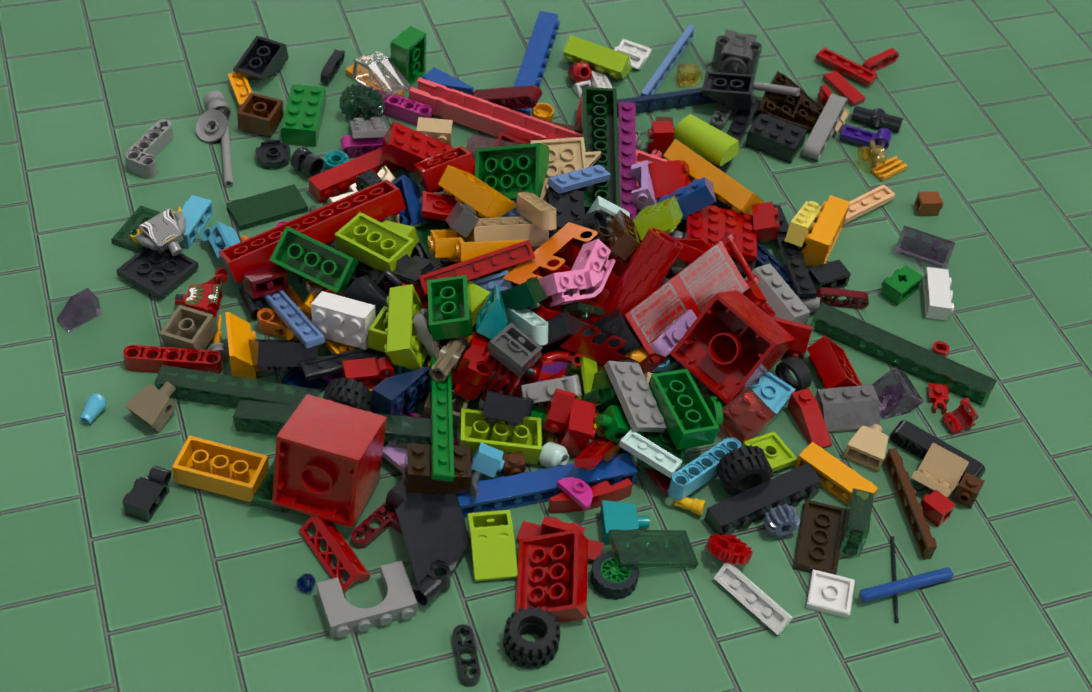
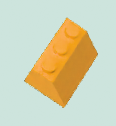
[225,312,260,382]

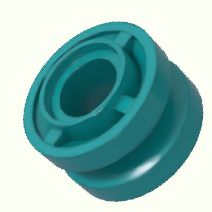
[324,150,348,171]

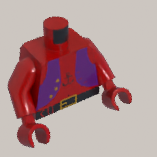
[523,350,583,404]

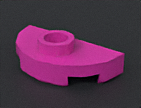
[557,477,593,511]

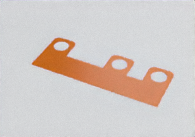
[503,222,598,284]

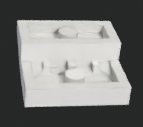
[614,39,652,70]

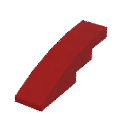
[548,478,633,513]

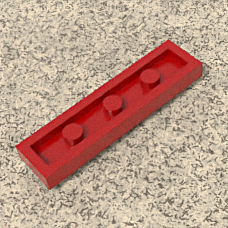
[815,47,878,87]
[574,437,617,470]

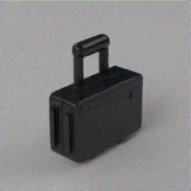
[343,269,402,317]

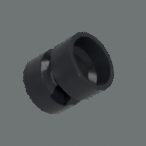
[290,147,324,177]
[573,210,608,242]

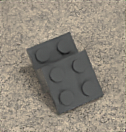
[487,323,543,378]

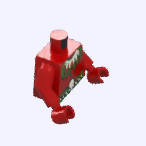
[175,268,228,321]

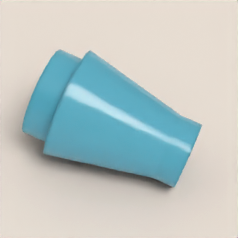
[80,393,107,424]

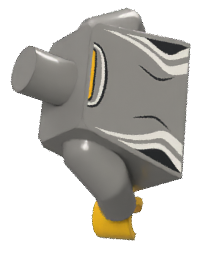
[130,207,186,256]

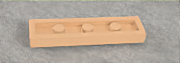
[844,184,896,224]

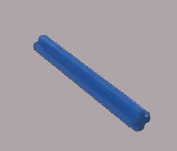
[859,567,953,602]

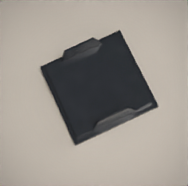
[392,254,443,285]

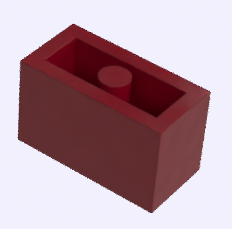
[242,263,288,299]

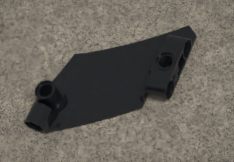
[385,478,470,606]

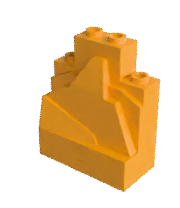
[427,228,530,272]

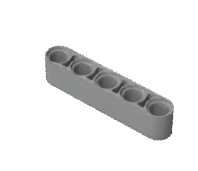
[802,94,848,161]

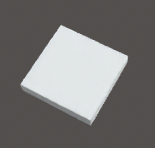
[806,569,855,619]

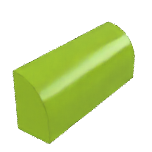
[673,114,739,167]

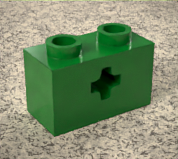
[880,265,923,306]

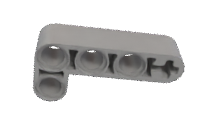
[125,119,173,179]

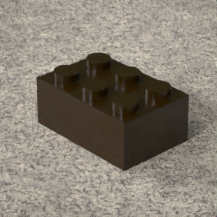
[405,443,472,494]

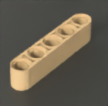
[517,192,556,230]

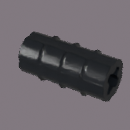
[238,284,265,321]

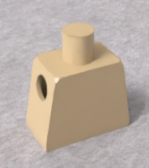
[843,424,888,472]

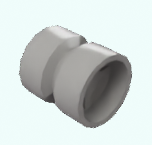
[203,91,231,119]

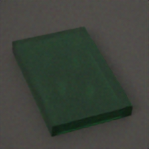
[111,205,161,253]

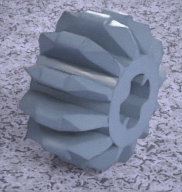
[763,504,801,538]

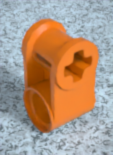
[257,308,288,339]

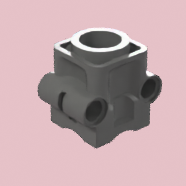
[712,29,762,75]

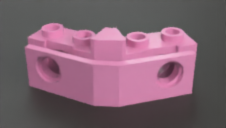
[539,239,616,307]

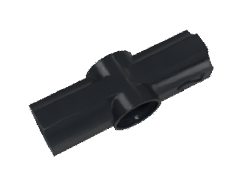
[851,105,903,132]

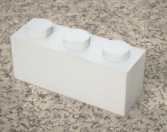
[922,267,954,321]

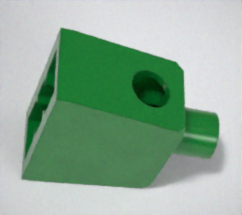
[595,405,645,444]

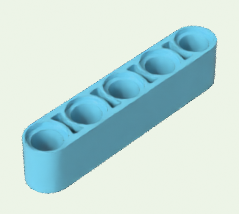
[668,438,741,500]

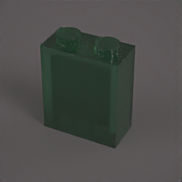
[840,488,874,557]

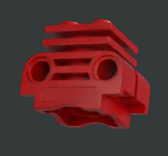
[451,332,512,401]

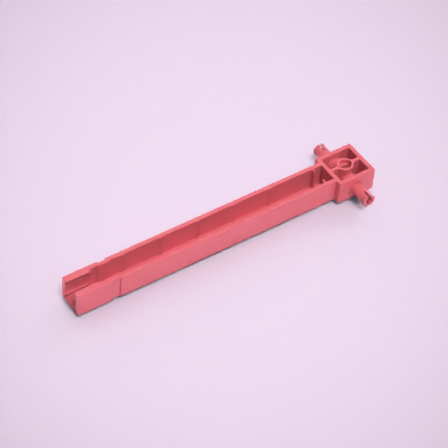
[409,77,668,189]

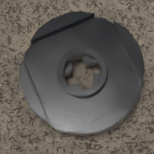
[255,139,291,169]

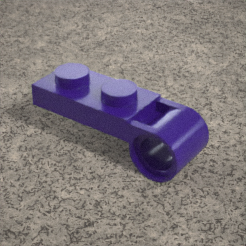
[840,124,892,150]

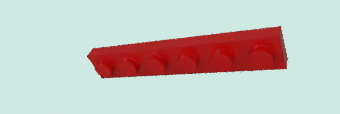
[418,240,535,295]

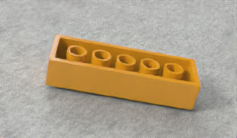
[663,139,764,216]

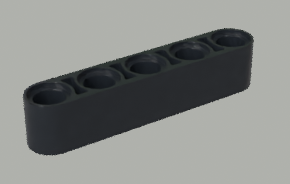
[890,420,986,482]

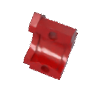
[941,397,979,434]

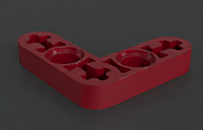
[351,502,403,549]

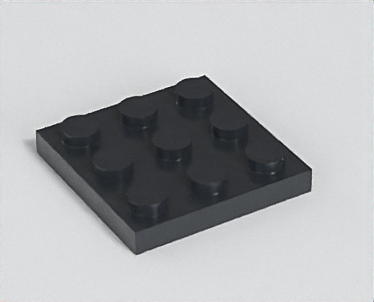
[116,247,199,300]

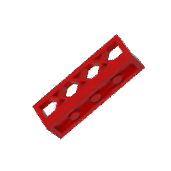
[299,516,371,592]

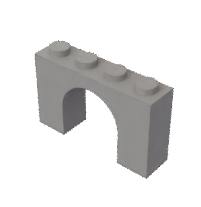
[316,561,417,639]

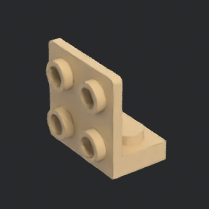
[911,443,969,498]

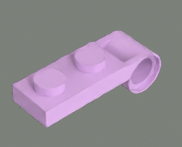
[651,309,697,357]

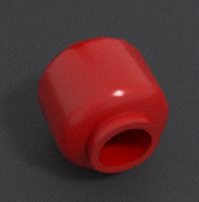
[568,62,592,83]

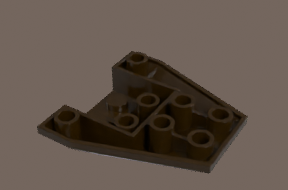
[756,71,823,132]

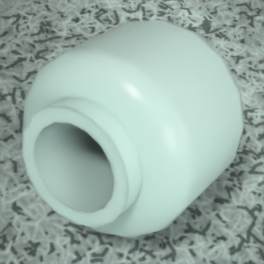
[539,442,569,468]

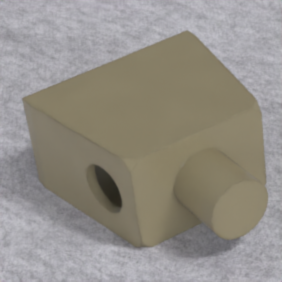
[124,381,176,433]

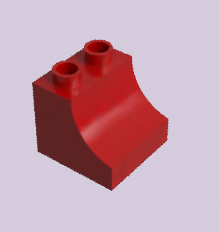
[670,290,796,405]

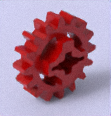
[706,533,753,566]

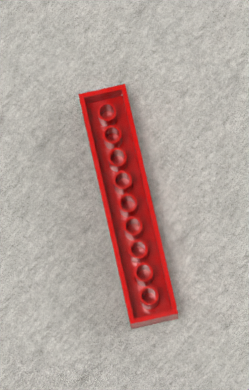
[218,179,406,283]

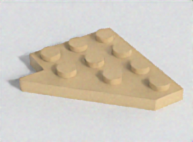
[531,137,601,200]

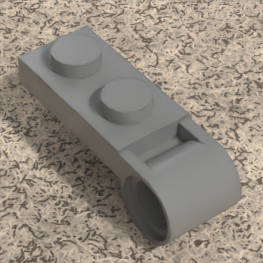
[521,375,582,404]

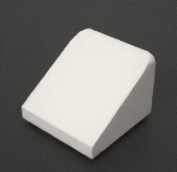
[573,80,592,99]

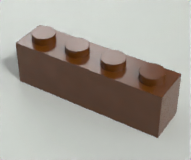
[608,210,640,261]

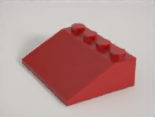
[516,529,588,622]

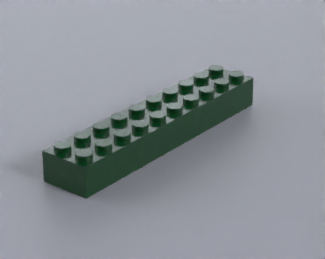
[581,87,620,215]

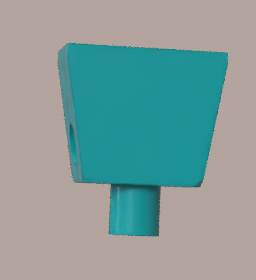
[600,500,650,545]

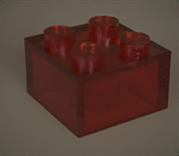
[722,386,776,445]

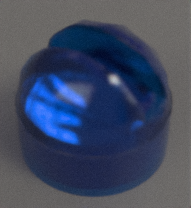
[296,573,316,593]

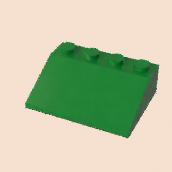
[475,143,549,200]

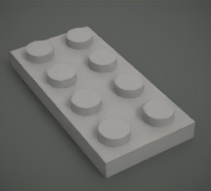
[604,361,667,433]

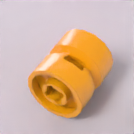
[532,103,554,122]

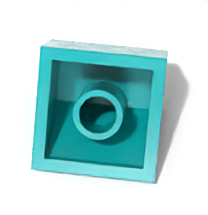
[476,285,508,340]

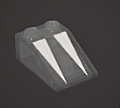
[353,52,411,98]

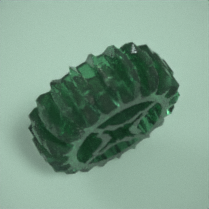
[339,82,385,121]

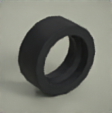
[775,356,812,392]

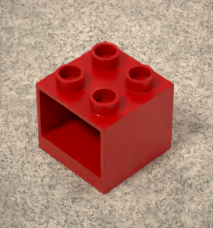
[272,394,387,528]

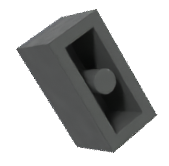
[446,202,479,238]

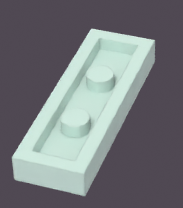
[619,429,683,478]

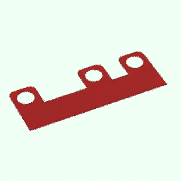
[560,325,666,374]

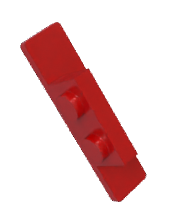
[517,517,604,562]

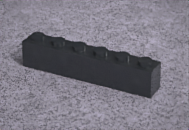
[704,463,822,536]

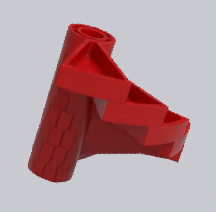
[528,227,712,325]

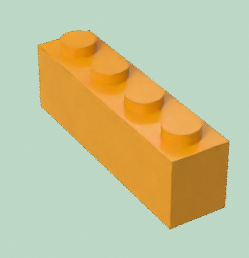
[795,442,878,513]

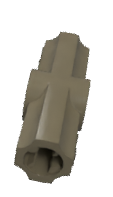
[429,336,469,382]

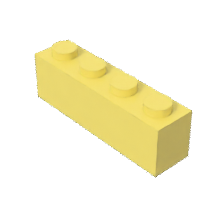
[785,201,821,247]

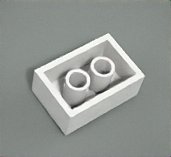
[311,291,376,350]

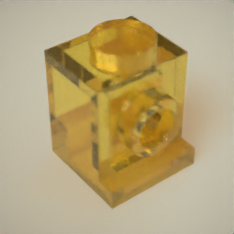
[676,64,702,88]

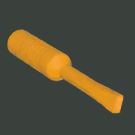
[213,315,222,344]

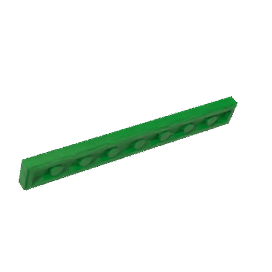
[430,357,454,482]

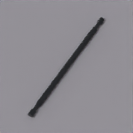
[890,536,899,623]

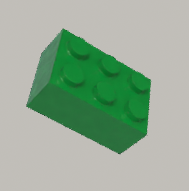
[390,26,426,89]
[427,275,473,341]

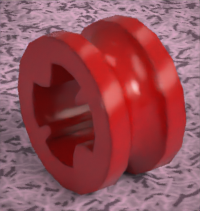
[931,341,950,359]

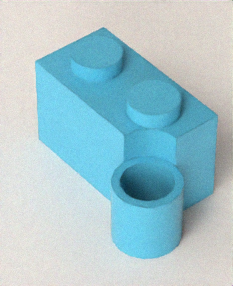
[201,222,240,260]

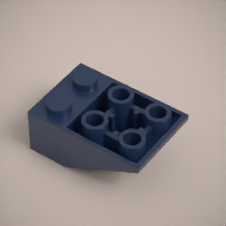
[371,367,430,429]

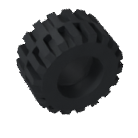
[322,378,372,412]
[716,445,773,496]
[503,606,561,669]

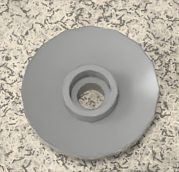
[196,110,228,142]

